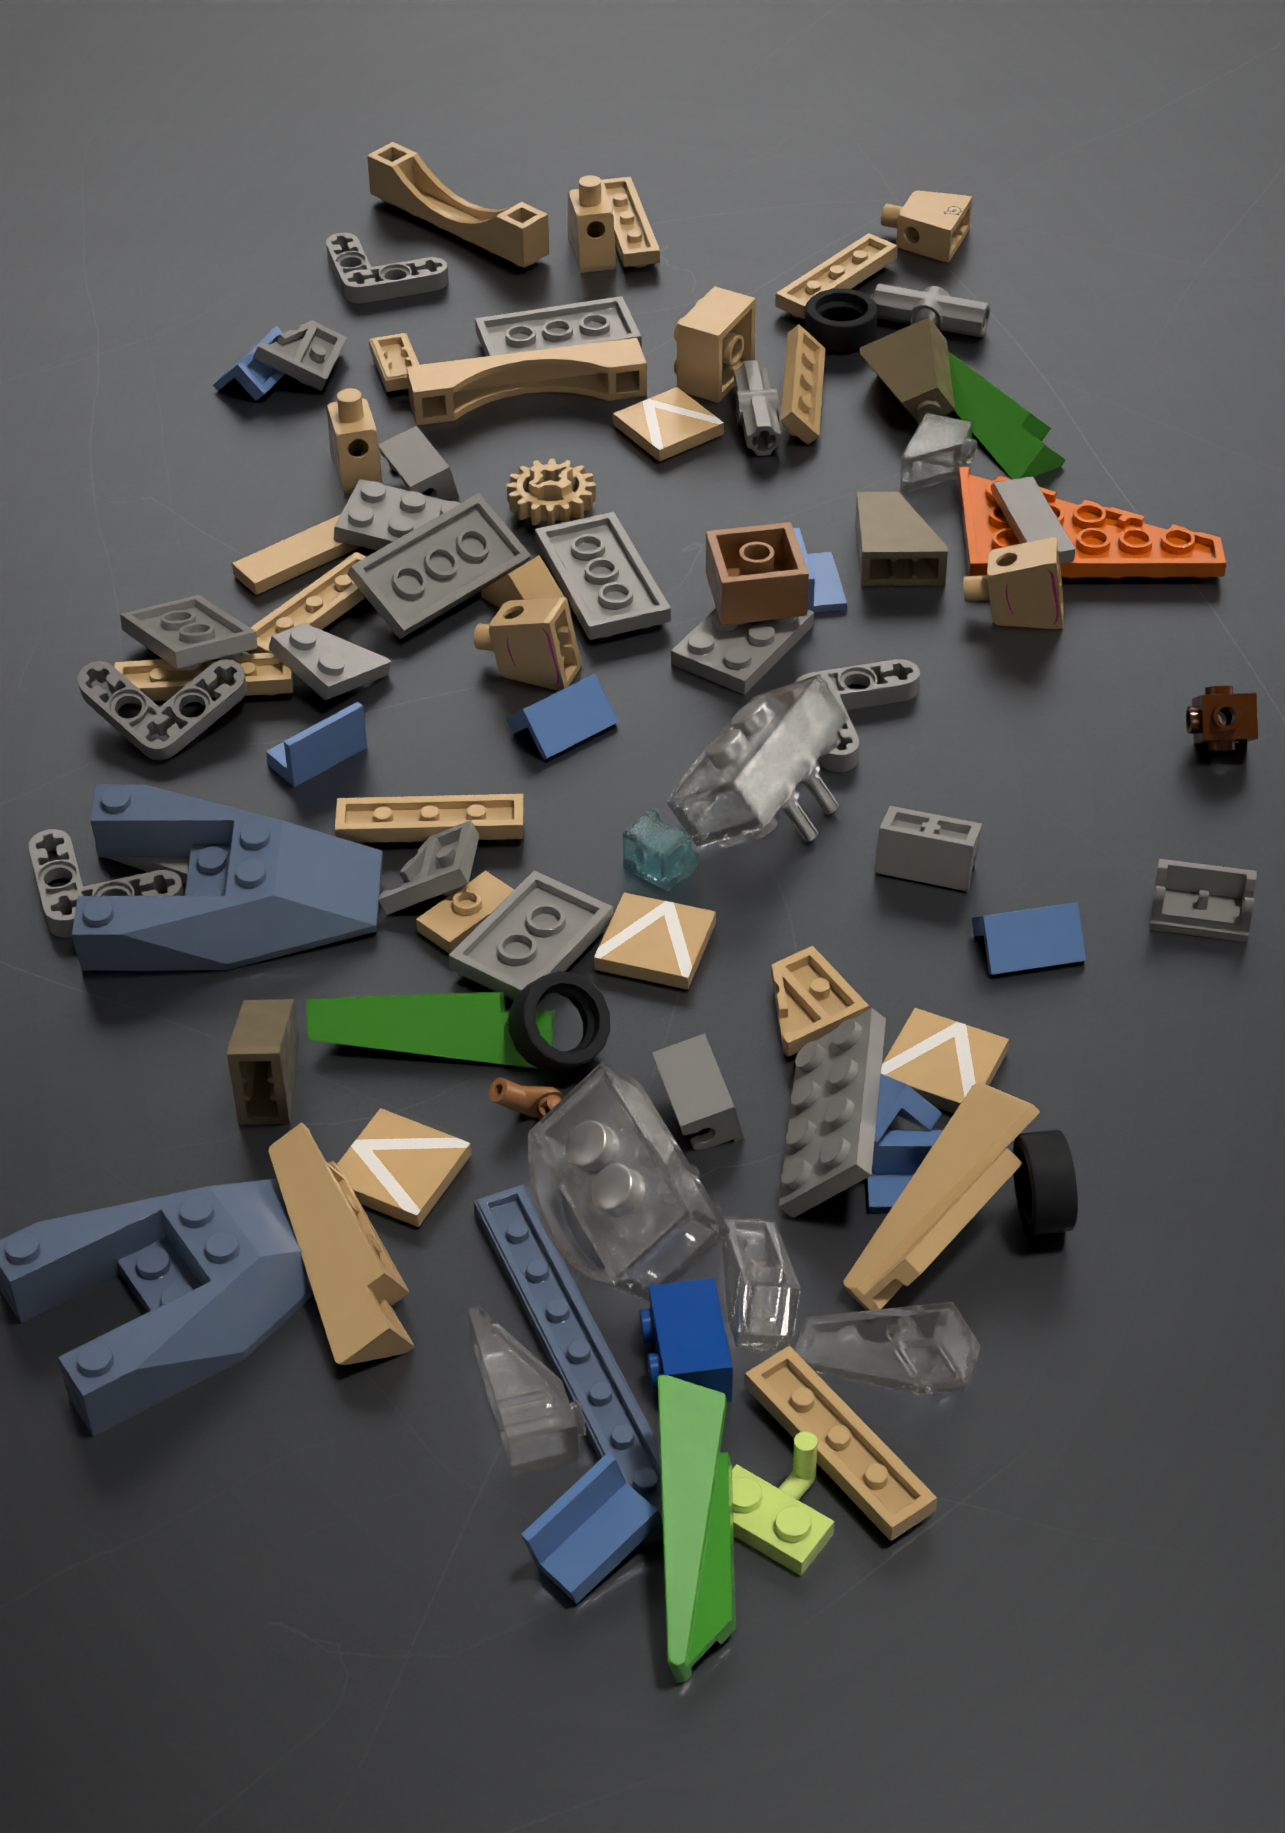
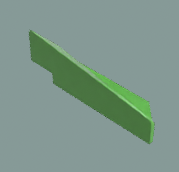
[948,351,1066,480]
[306,992,555,1069]
[658,1375,736,1683]

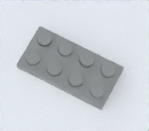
[475,296,642,356]
[347,493,531,639]
[535,512,671,640]
[778,1008,886,1218]

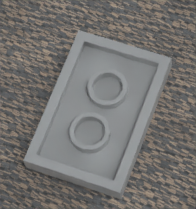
[334,479,460,551]
[120,595,258,670]
[671,608,814,695]
[448,870,614,1000]

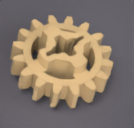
[506,459,596,526]

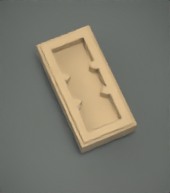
[369,333,420,392]
[416,871,514,954]

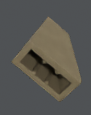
[860,317,955,425]
[855,491,948,586]
[227,999,299,1125]

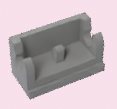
[378,426,460,501]
[874,806,982,891]
[1149,859,1257,943]
[652,1033,744,1150]

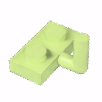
[732,1431,835,1576]

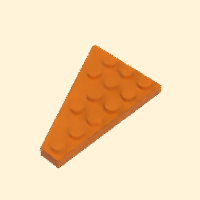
[958,467,1226,579]

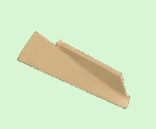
[843,1083,1040,1317]
[268,1122,415,1365]

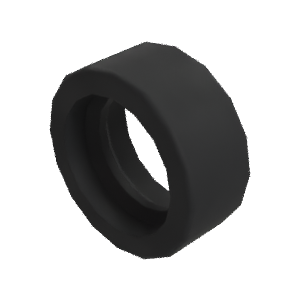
[805,289,878,352]
[509,971,610,1073]
[1012,1129,1078,1235]

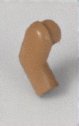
[489,1078,567,1124]

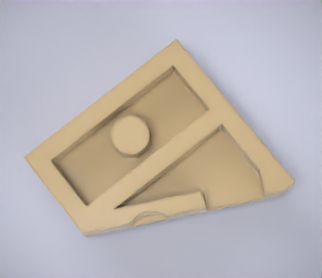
[771,946,869,1057]

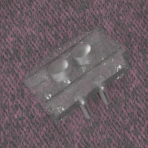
[667,674,849,849]
[528,1061,731,1302]

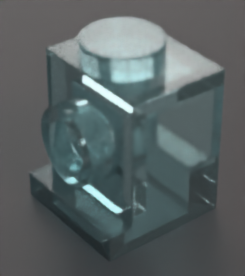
[623,808,699,891]

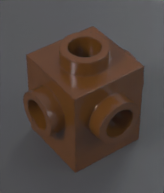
[1186,686,1258,752]

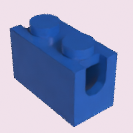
[639,1278,733,1402]

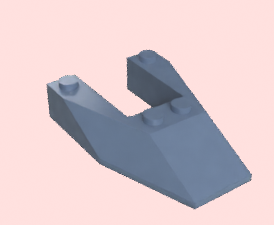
[72,784,383,971]
[0,1179,314,1437]

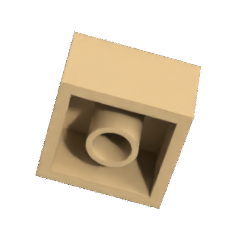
[674,286,756,403]

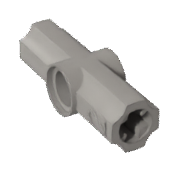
[873,284,990,338]
[734,360,781,456]

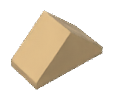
[481,555,571,614]

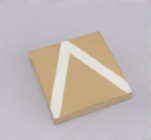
[613,387,724,462]
[594,892,716,990]
[881,1008,1009,1113]
[337,1108,471,1227]

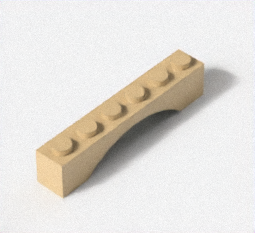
[367,142,550,268]
[406,338,647,426]

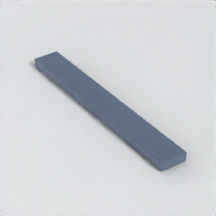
[474,1184,663,1547]

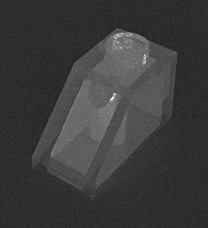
[900,413,977,492]

